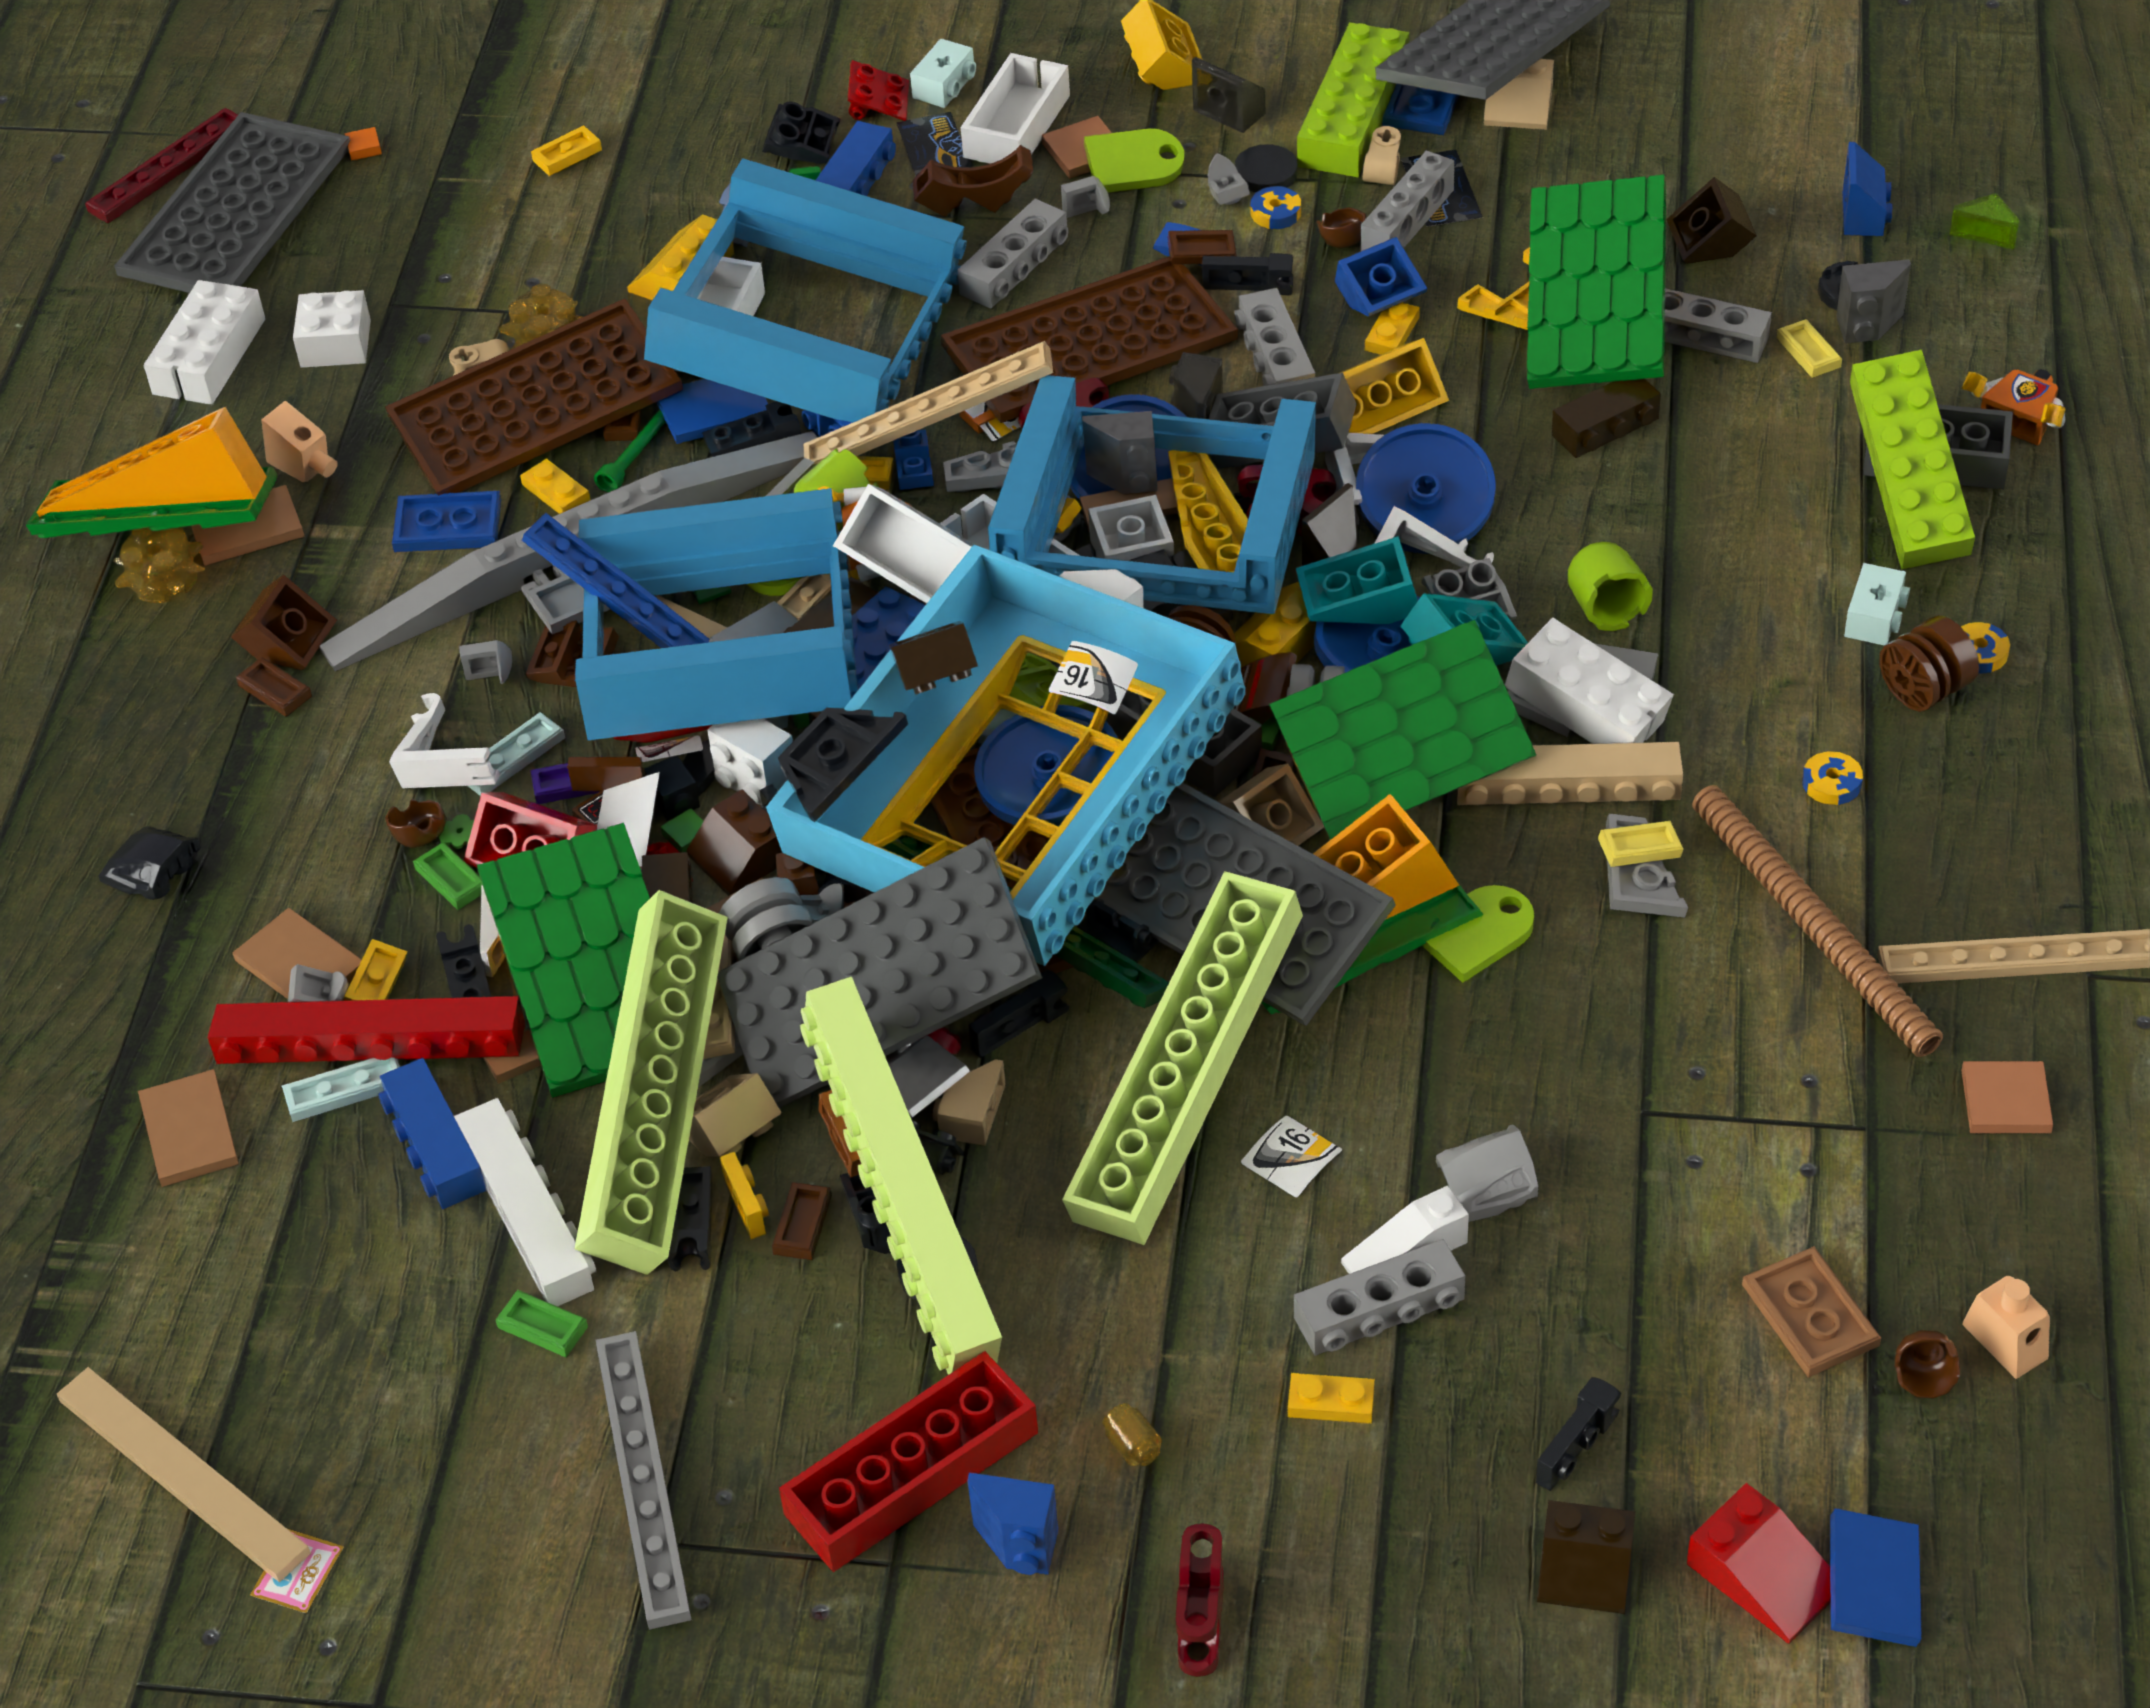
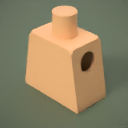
[261,401,337,482]
[1962,1276,2050,1379]

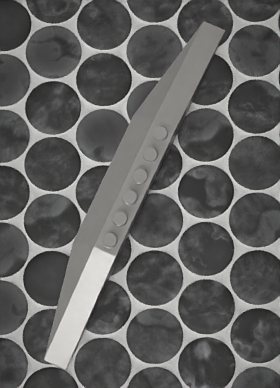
[319,431,818,671]

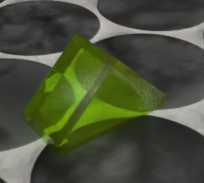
[1949,193,2020,250]

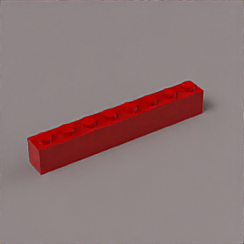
[207,996,526,1064]

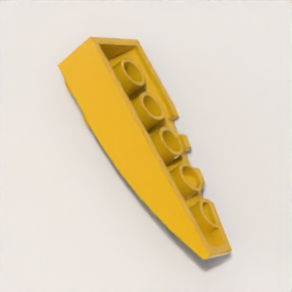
[1168,450,1248,572]

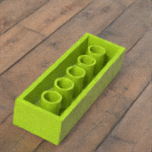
[1297,22,1409,177]
[1850,350,1975,570]

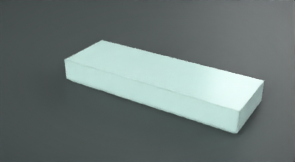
[468,712,565,796]
[282,1057,400,1122]

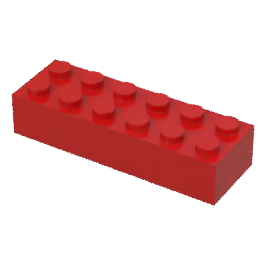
[779,1351,1038,1573]

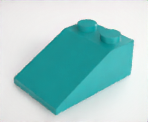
[1296,536,1418,624]
[1401,593,1528,666]

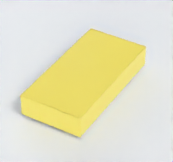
[1777,319,1842,378]
[1598,821,1683,867]

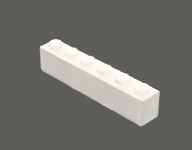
[454,1098,596,1307]

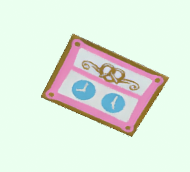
[250,1529,344,1613]

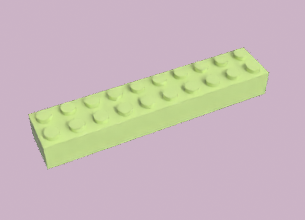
[1062,871,1303,1245]
[574,890,728,1275]
[800,976,1002,1375]

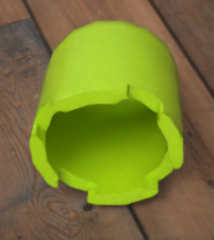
[793,448,879,531]
[1567,542,1653,631]

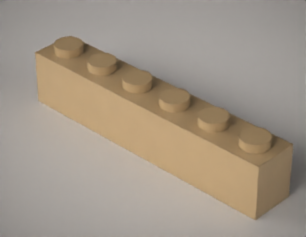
[1456,742,1683,805]

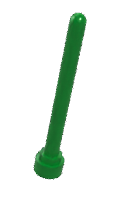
[594,410,666,492]

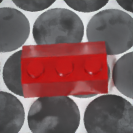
[463,792,597,868]

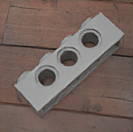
[1361,150,1454,251]
[957,199,1068,309]
[1235,288,1315,386]
[1665,288,1772,363]
[1294,1239,1465,1356]

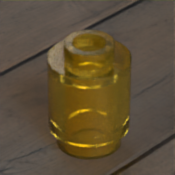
[1102,1403,1162,1466]

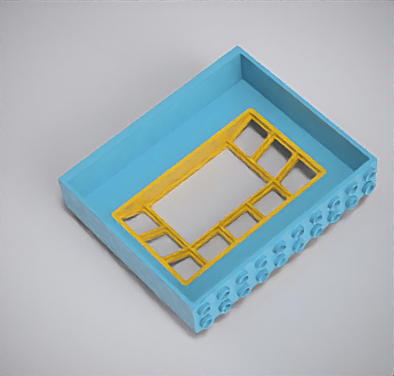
[766,545,1245,966]

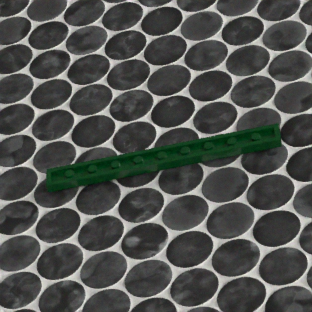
[881,835,1169,1009]

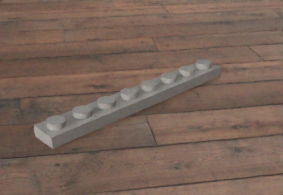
[596,1331,692,1630]

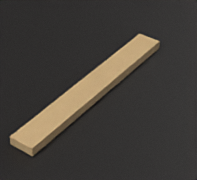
[803,341,1053,466]
[1877,929,2150,984]
[57,1367,311,1583]

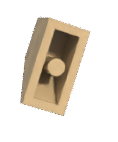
[933,1059,1006,1146]

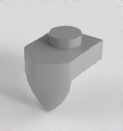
[1208,153,1250,205]
[1061,176,1110,218]
[459,640,512,684]
[800,883,844,923]
[288,964,348,1002]

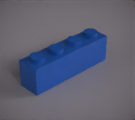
[815,121,896,196]
[378,1058,487,1210]

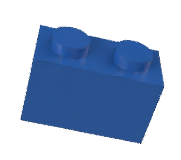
[1842,142,1892,236]
[1335,237,1428,316]
[968,1472,1059,1575]

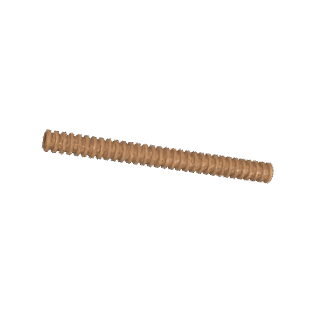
[1692,785,1943,1057]

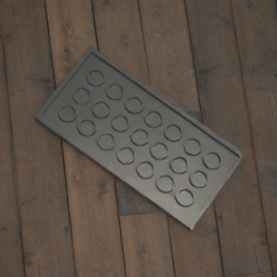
[1375,0,1610,100]
[114,112,350,293]
[1094,782,1396,1026]
[717,837,1042,1108]

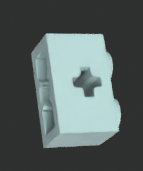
[910,39,976,108]
[1844,563,1910,645]

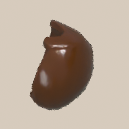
[1317,207,1367,249]
[385,799,447,848]
[1895,1330,1960,1399]

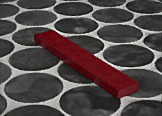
[85,108,238,223]

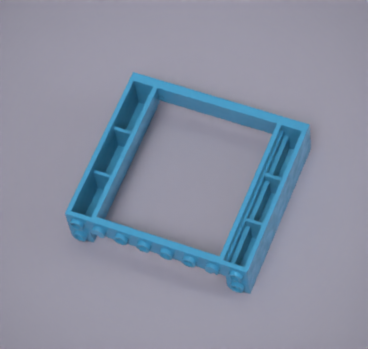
[644,158,967,422]
[988,375,1316,614]
[575,488,858,740]

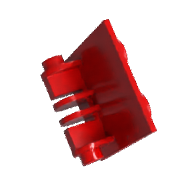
[847,60,909,121]

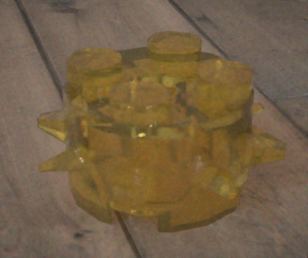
[500,284,582,349]
[114,527,205,603]

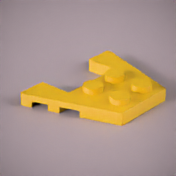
[1457,247,1530,330]

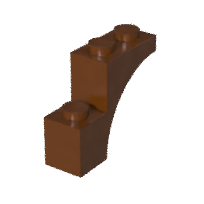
[913,145,1033,217]

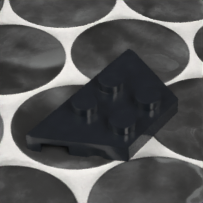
[778,707,908,822]

